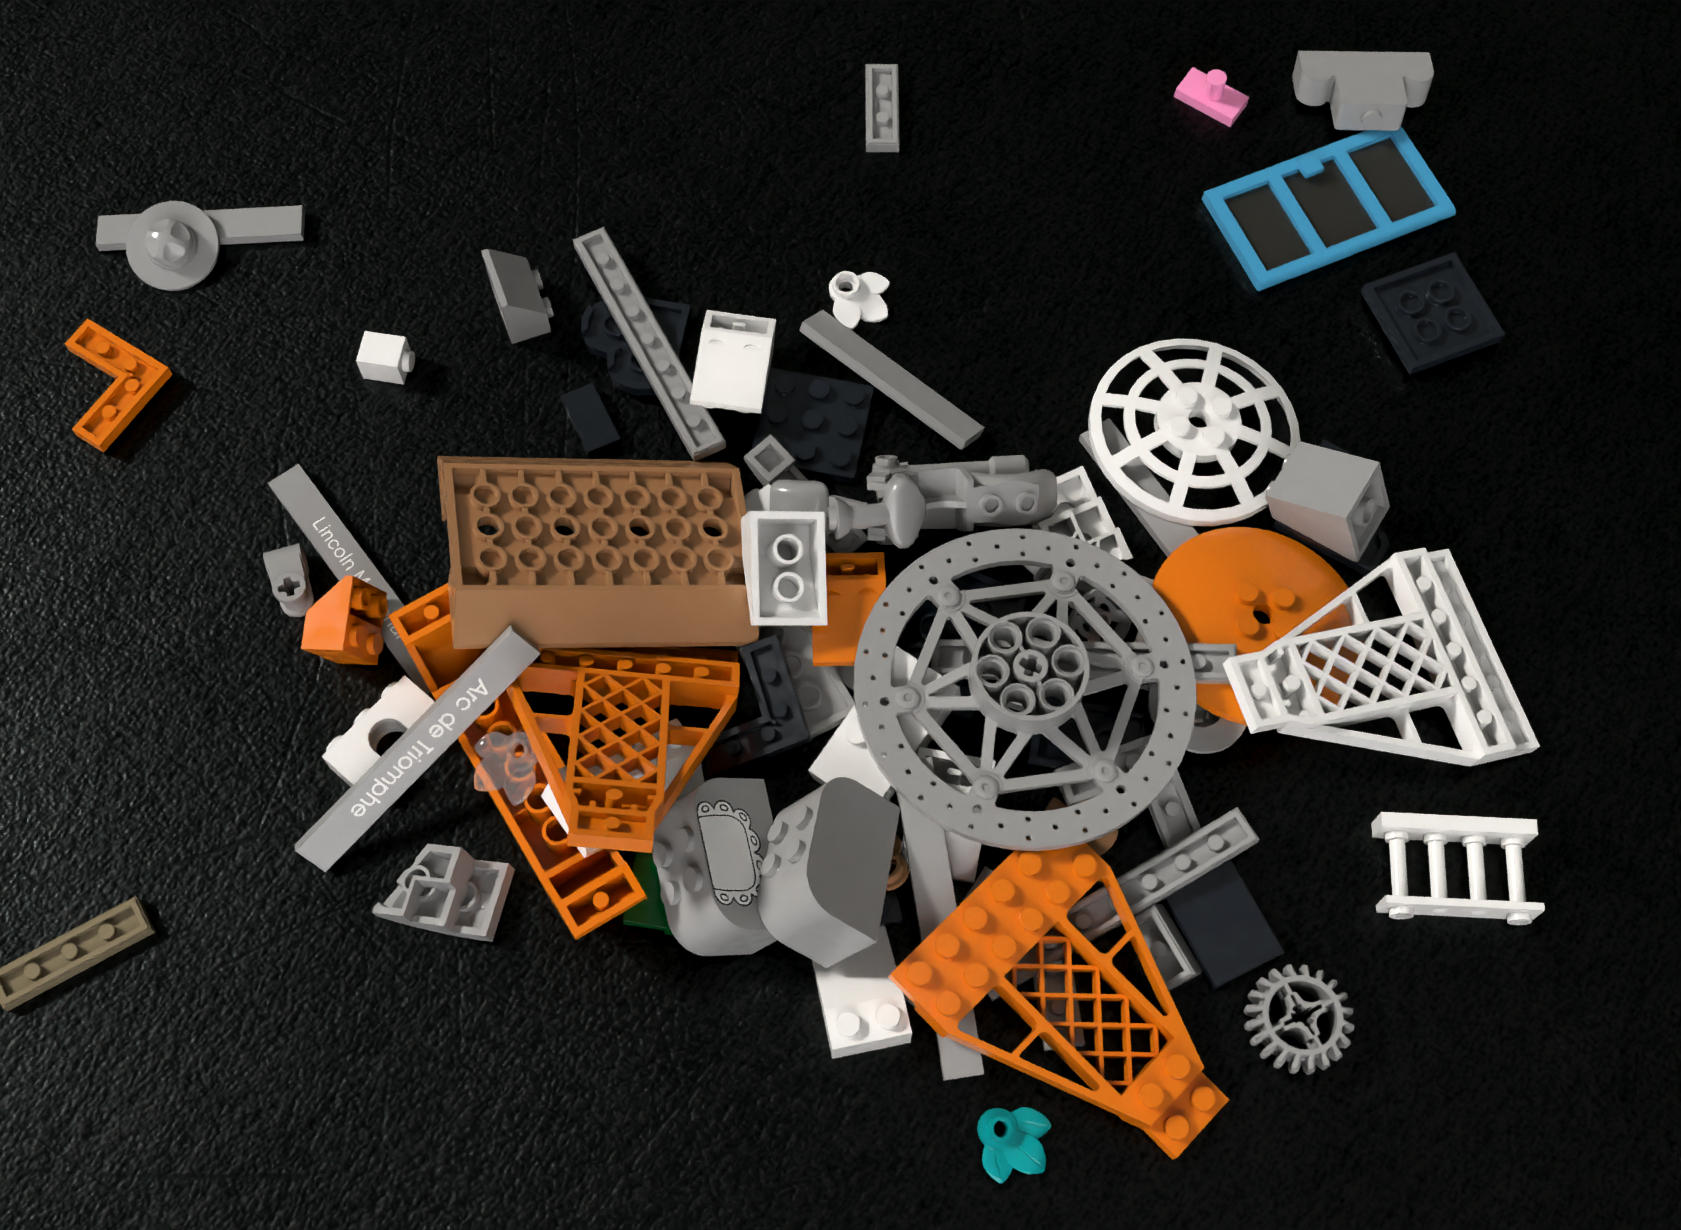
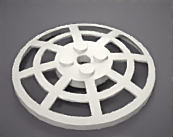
[1088,339,1300,526]

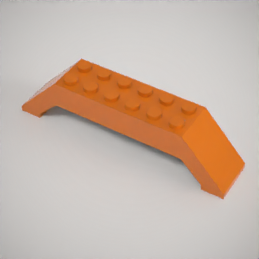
[388,583,647,940]

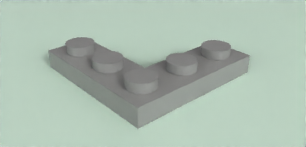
[1053,734,1201,850]

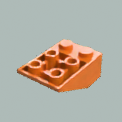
[812,552,887,667]

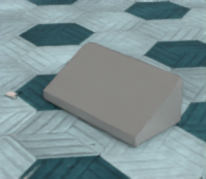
[1123,904,1203,991]

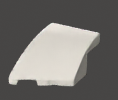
[1031,466,1133,560]

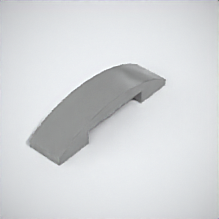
[744,434,868,553]

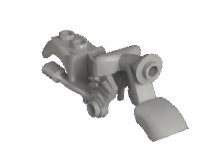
[770,455,1057,549]

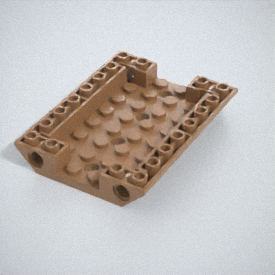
[437,456,759,649]

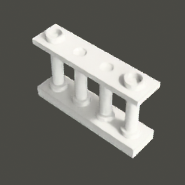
[1372,812,1545,925]

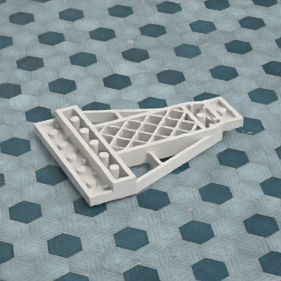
[1223,548,1540,767]

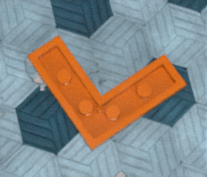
[65,318,172,453]

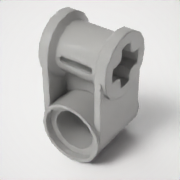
[263,543,314,618]

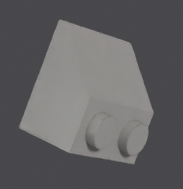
[481,249,554,344]

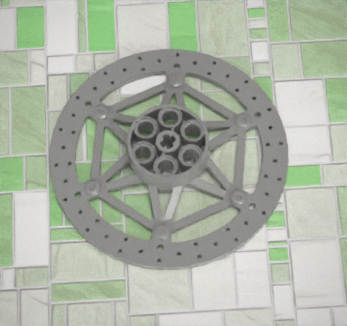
[853,528,1197,851]

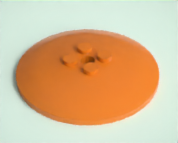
[1151,527,1364,726]

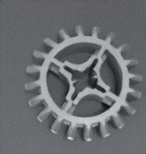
[1244,965,1355,1074]

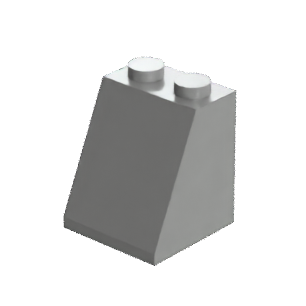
[1265,441,1390,562]

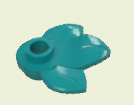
[977,1107,1051,1184]

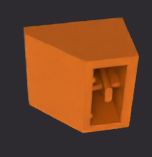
[301,575,388,665]

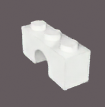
[322,675,435,787]

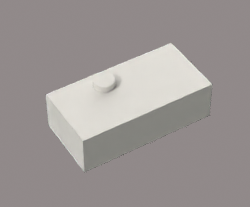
[808,646,961,801]

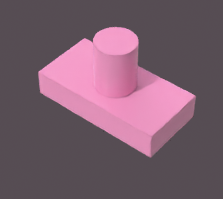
[1174,67,1249,127]

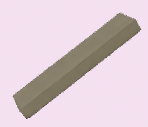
[0,896,155,1011]

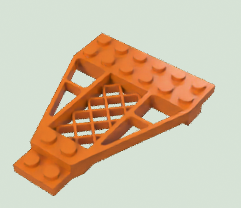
[506,647,740,853]
[888,828,1229,1160]

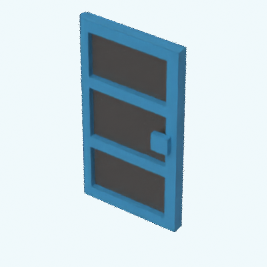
[1202,126,1456,291]

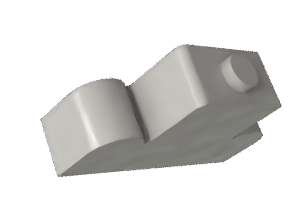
[1292,51,1434,131]

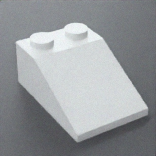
[741,511,828,626]
[812,926,912,1059]

